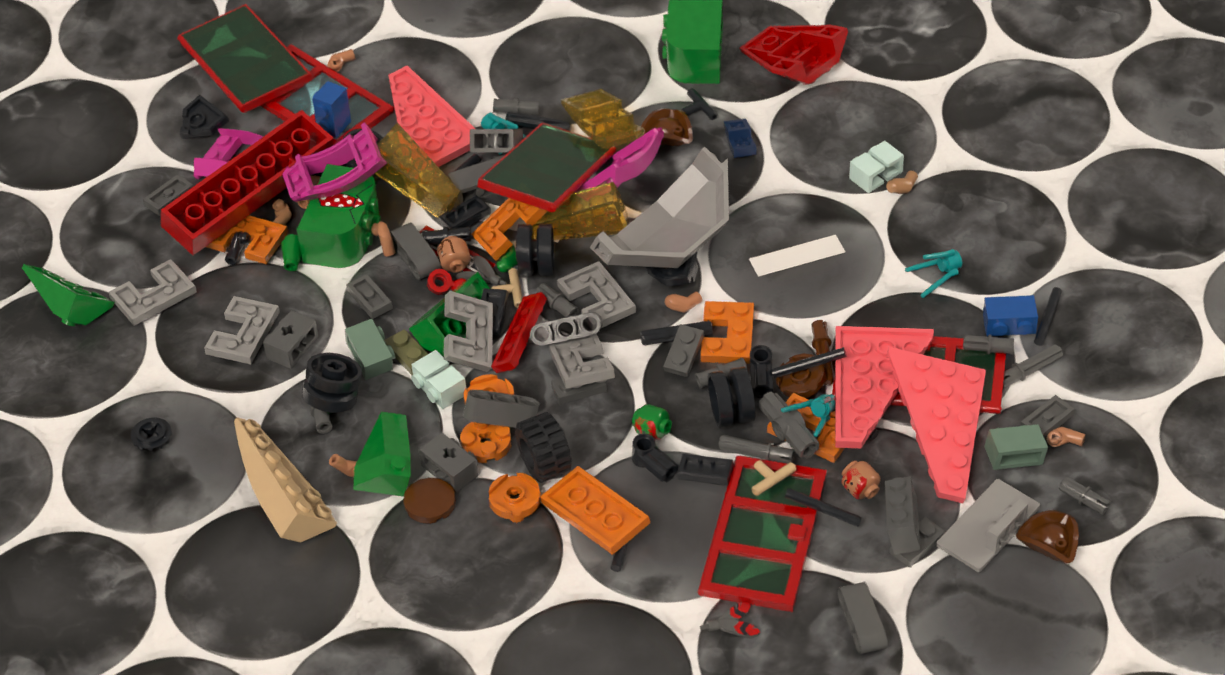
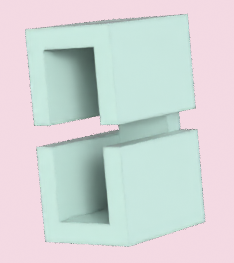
[849,141,904,193]
[411,350,466,409]

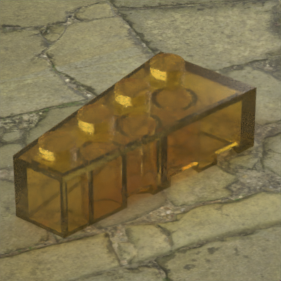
[375,123,460,219]
[526,182,629,240]

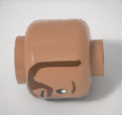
[437,236,471,273]

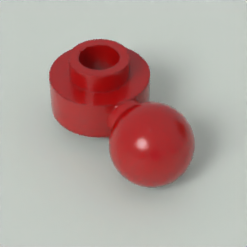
[427,269,467,295]

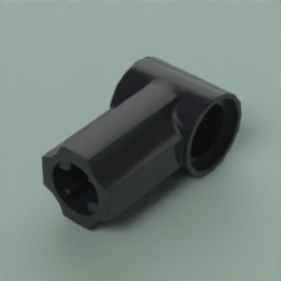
[750,345,773,398]
[632,434,678,483]

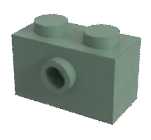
[345,319,395,380]
[984,424,1048,470]

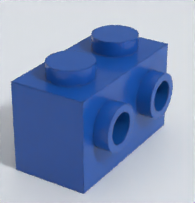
[312,81,351,138]
[983,295,1038,336]

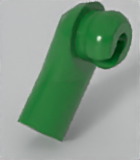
[496,243,518,273]

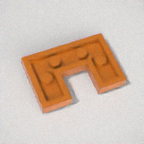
[471,185,547,261]
[206,215,288,264]
[701,301,754,364]
[767,393,845,463]

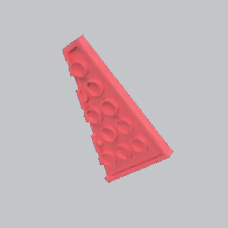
[389,66,475,182]
[835,326,934,449]
[886,347,986,503]

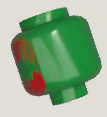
[632,404,672,440]

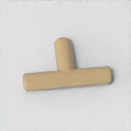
[491,268,522,308]
[752,460,796,496]

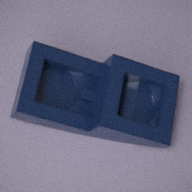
[724,118,757,158]

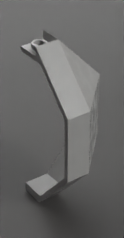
[590,147,729,268]

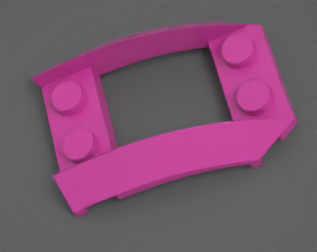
[283,122,387,202]
[194,128,282,192]
[574,128,664,203]

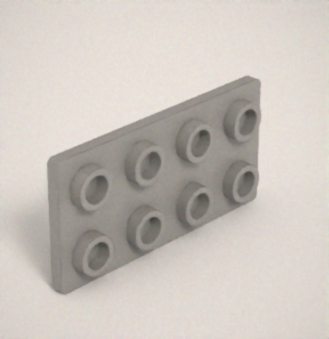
[936,479,1040,572]

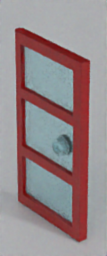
[234,44,395,145]

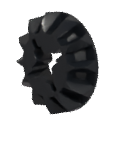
[131,417,172,452]

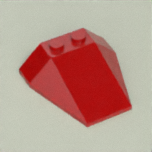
[740,25,848,85]

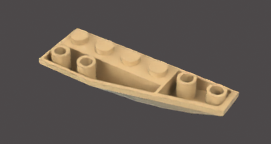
[234,417,337,542]

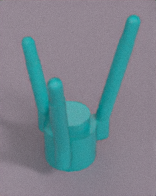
[481,112,526,155]
[905,249,963,298]
[781,394,835,437]

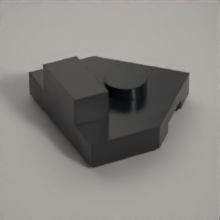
[180,95,230,139]
[646,252,698,286]

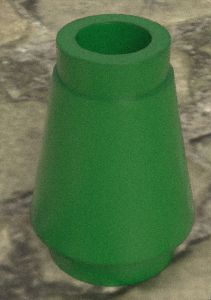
[281,234,302,271]

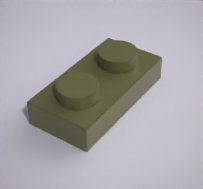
[384,329,428,375]

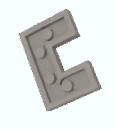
[109,259,197,326]
[557,261,636,330]
[444,291,493,372]
[204,296,280,364]
[549,334,615,389]

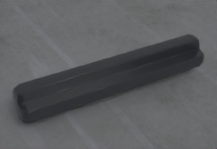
[505,112,572,132]
[640,320,713,346]

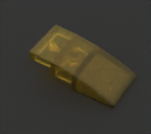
[561,89,645,149]

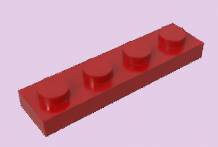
[491,292,547,373]

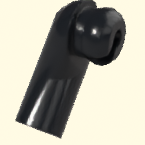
[225,231,250,265]

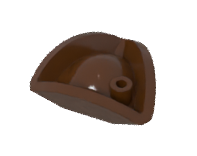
[638,108,693,146]
[1016,510,1079,564]

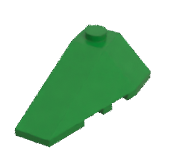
[22,264,115,326]
[409,272,490,356]
[353,412,411,496]

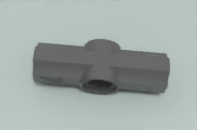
[759,391,819,459]

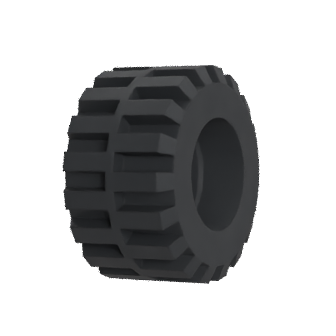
[515,411,572,483]

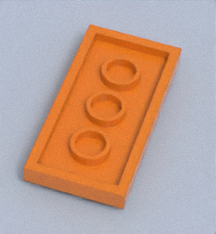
[540,466,650,555]

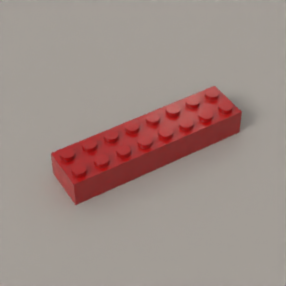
[161,110,334,256]

